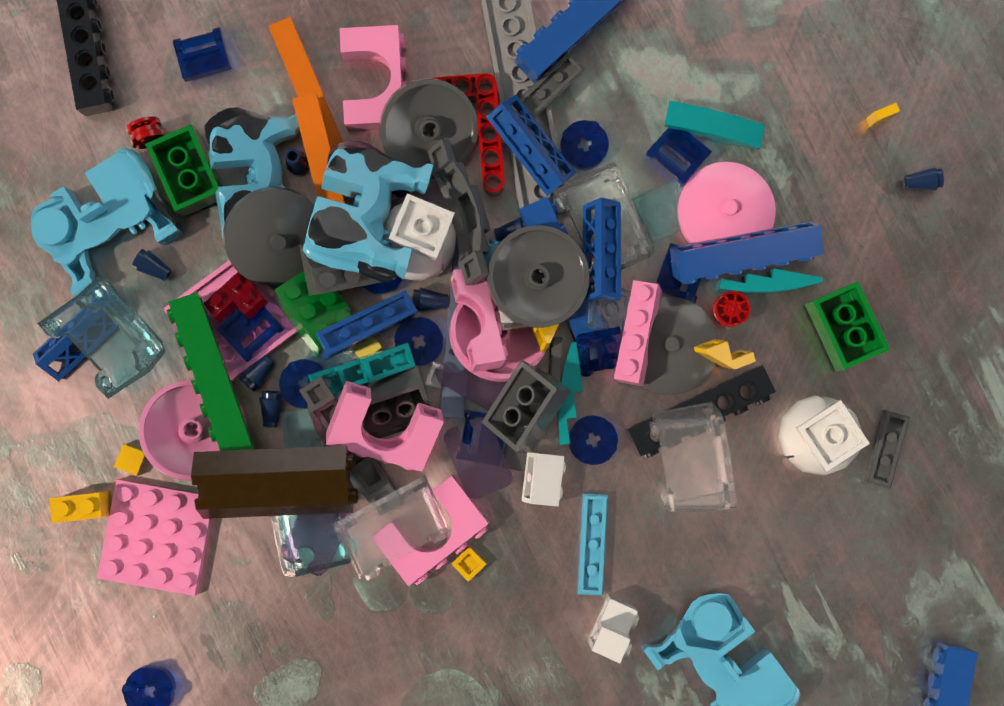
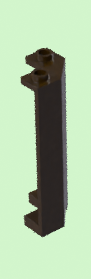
[191,445,358,519]

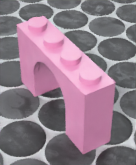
[339,25,407,131]
[326,381,444,472]
[372,475,489,586]

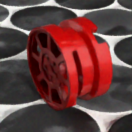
[126,116,166,149]
[712,291,751,327]

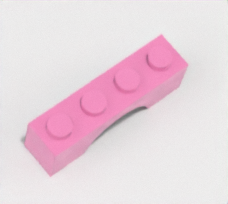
[450,269,508,373]
[614,280,662,387]

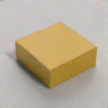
[866,103,900,127]
[114,444,147,476]
[451,545,486,582]

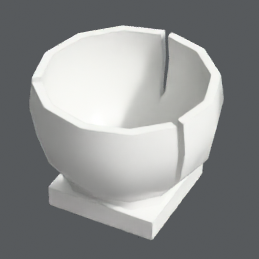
[383,193,456,281]
[778,395,870,476]

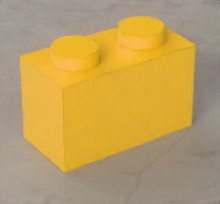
[49,491,111,524]

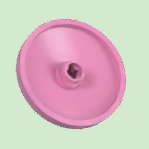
[677,162,776,244]
[449,295,545,382]
[139,380,220,481]

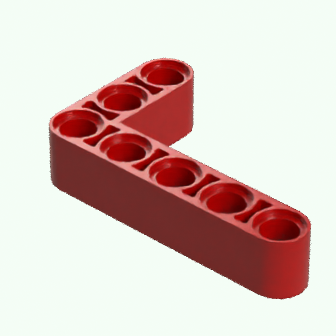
[434,73,505,197]

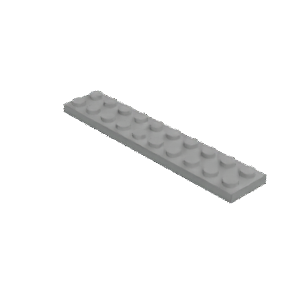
[481,0,570,215]

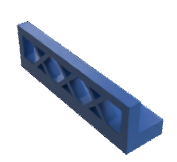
[486,95,576,196]
[582,197,621,302]
[33,287,132,382]
[316,290,418,361]

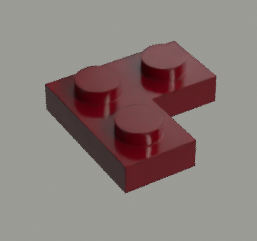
[203,272,268,322]

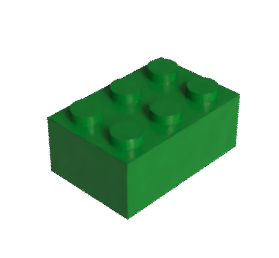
[145,124,223,217]
[273,271,354,357]
[805,281,891,371]

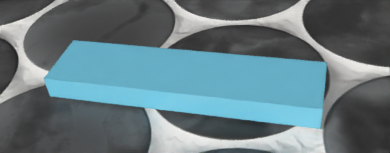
[577,493,608,596]

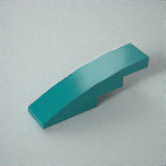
[664,101,765,150]
[715,269,823,295]
[557,342,583,445]
[308,343,415,393]

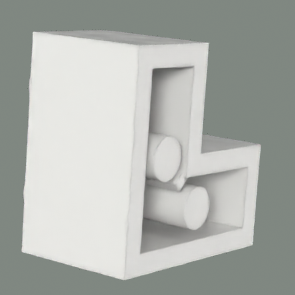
[588,595,639,663]

